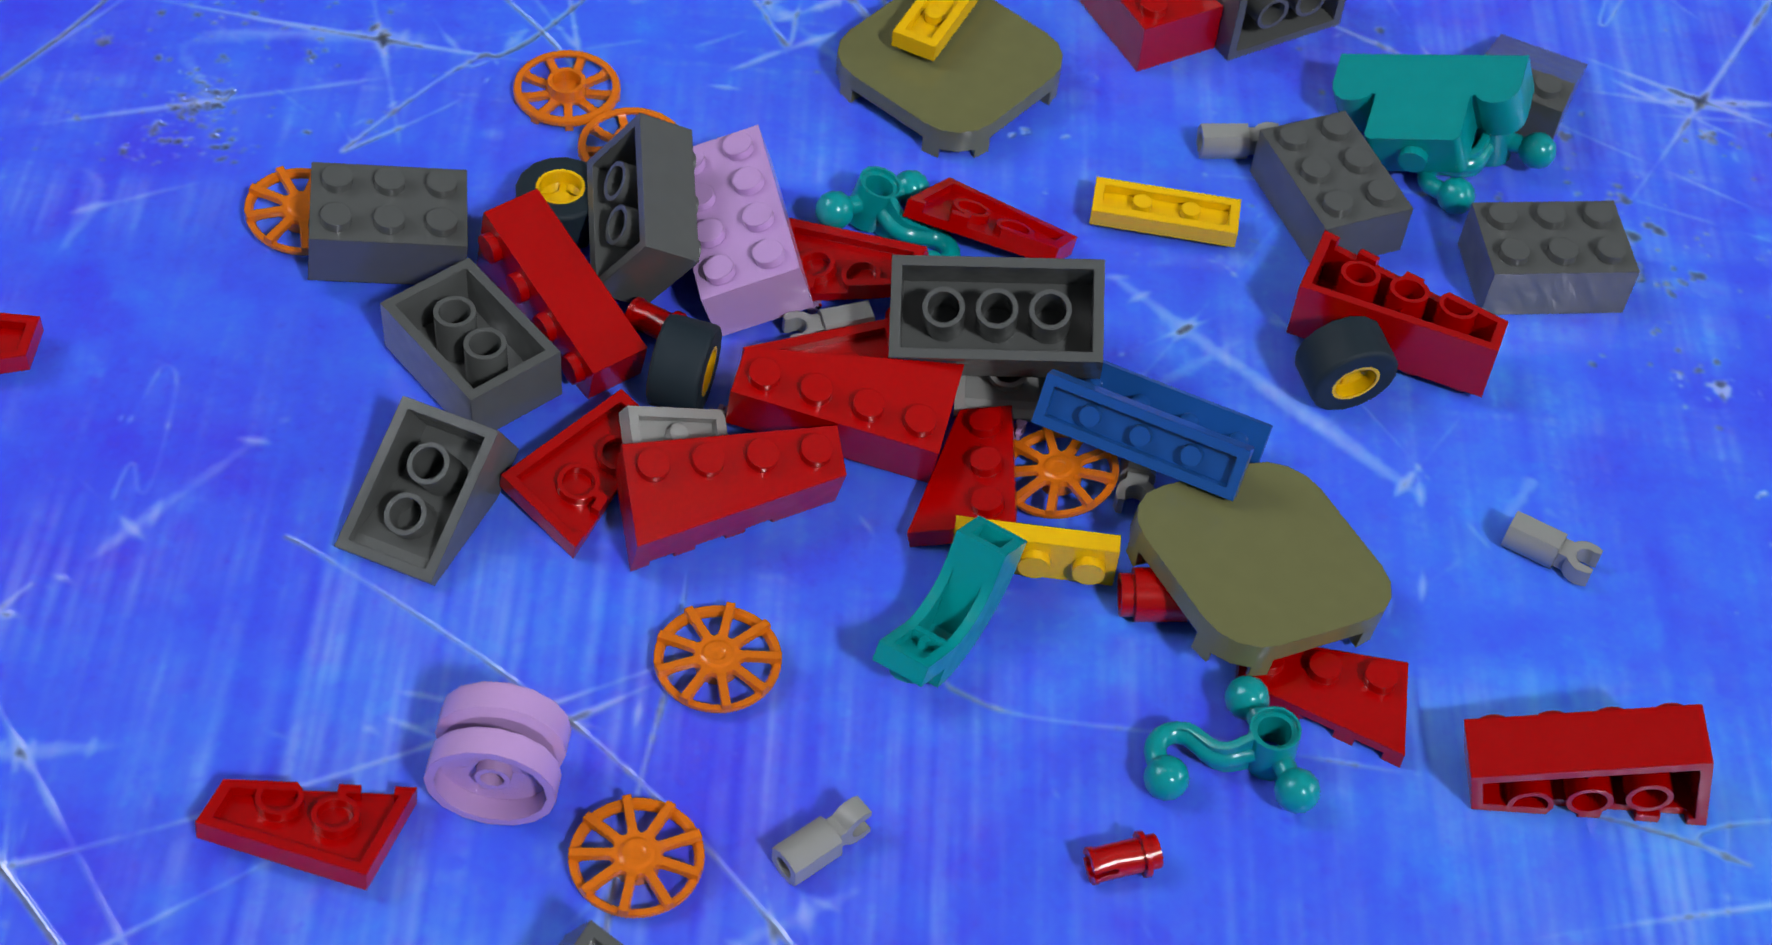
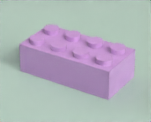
[693,125,814,337]

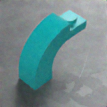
[872,516,1027,688]

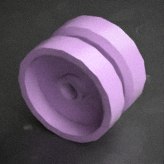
[423,681,571,826]

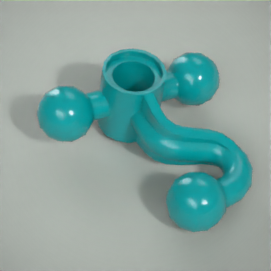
[1417,128,1557,214]
[815,166,961,256]
[1143,675,1321,814]

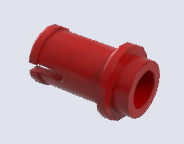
[625,297,687,340]
[1083,830,1163,885]

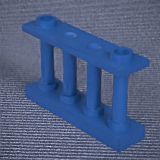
[1031,360,1273,501]

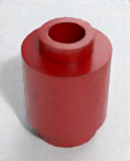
[1117,567,1188,623]

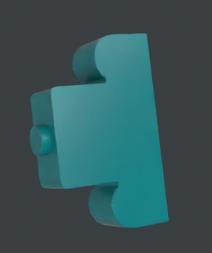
[1332,54,1535,173]

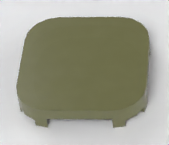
[836,0,1063,158]
[1126,462,1392,676]

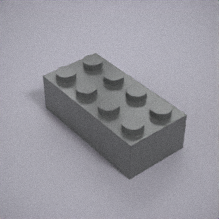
[888,255,1105,379]

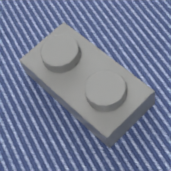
[619,405,728,444]

